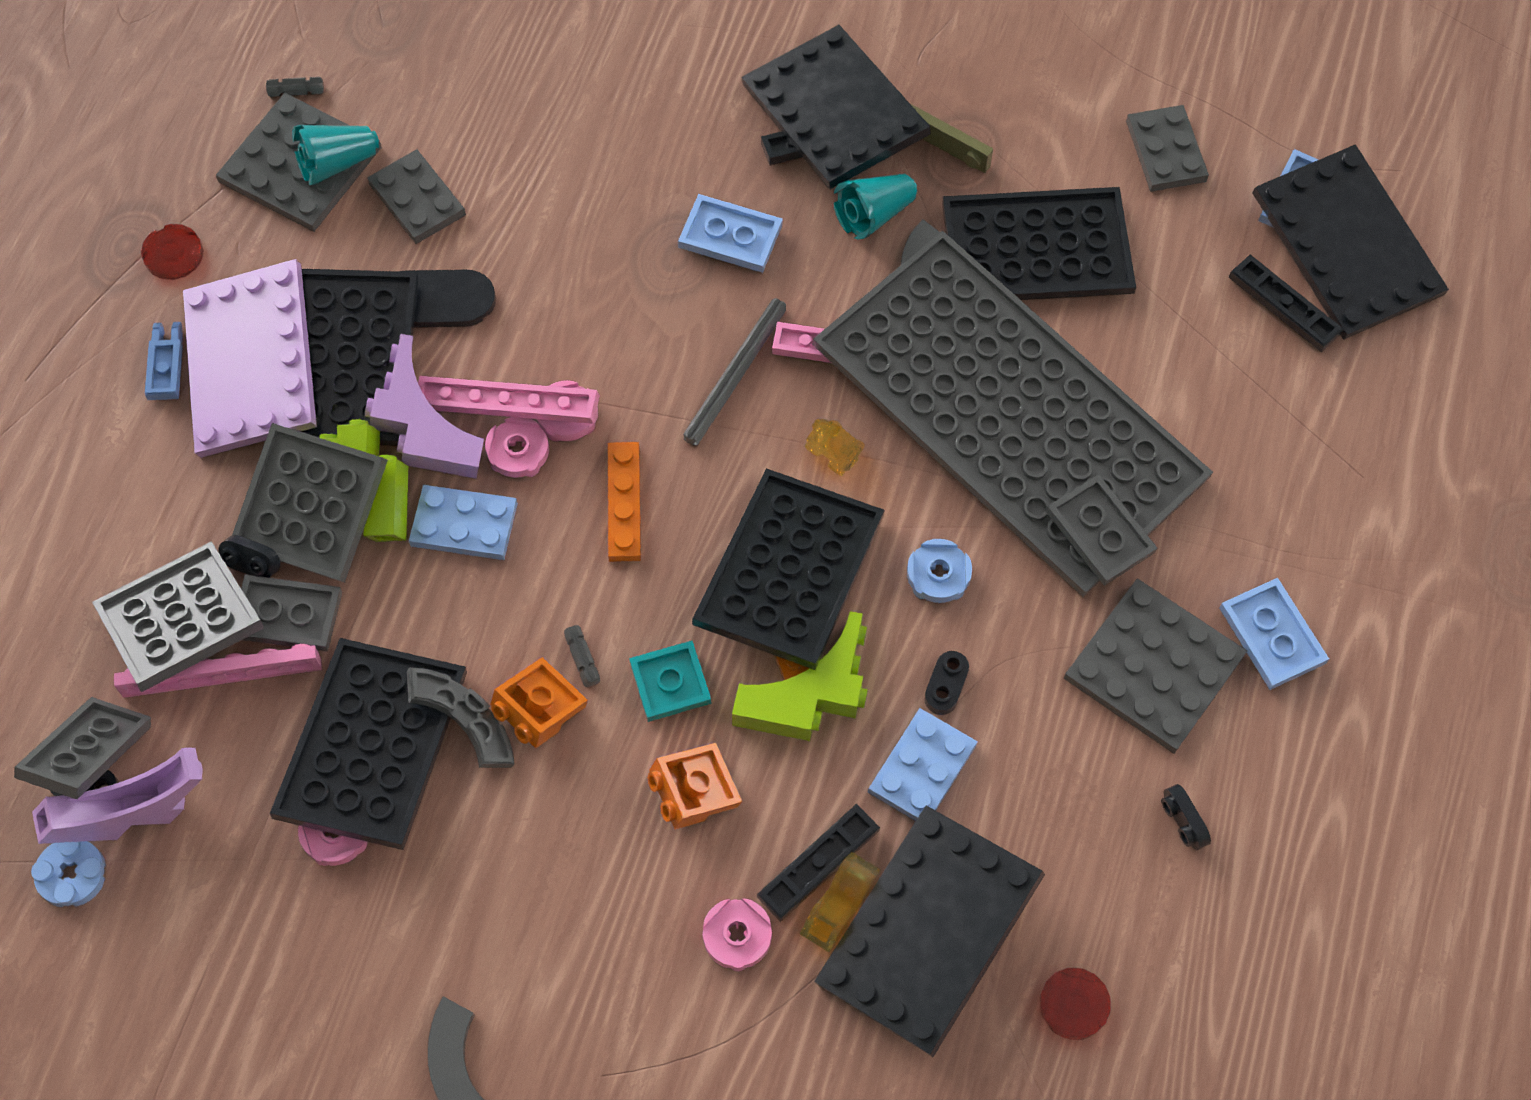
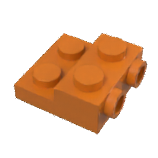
[490,657,588,748]
[647,743,742,830]

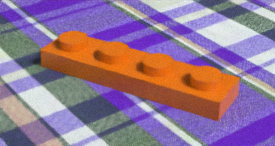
[608,442,641,562]

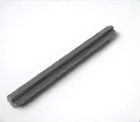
[683,298,786,446]

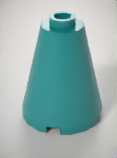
[292,125,379,185]
[834,174,917,240]

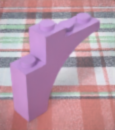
[365,334,484,479]
[32,748,203,844]

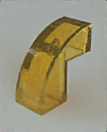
[800,852,881,952]

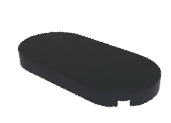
[402,269,496,328]

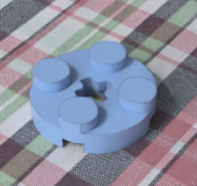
[907,539,972,603]
[31,841,106,907]

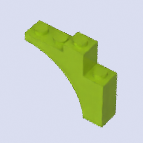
[320,419,409,542]
[732,611,868,741]

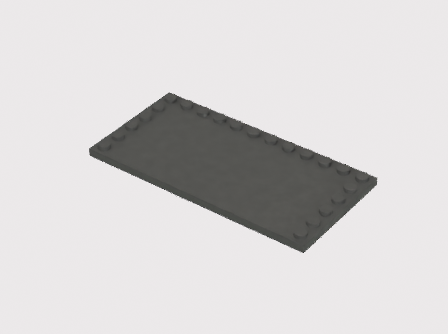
[812,231,1213,597]

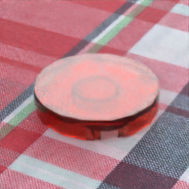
[141,224,204,280]
[1040,968,1111,1040]

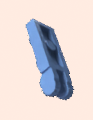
[145,322,183,400]

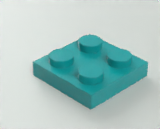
[629,640,712,722]

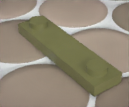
[911,104,993,173]

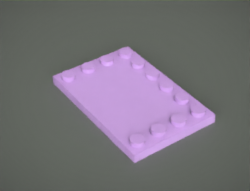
[183,259,317,458]

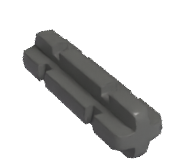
[266,76,324,97]
[564,625,600,687]

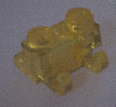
[805,419,865,476]

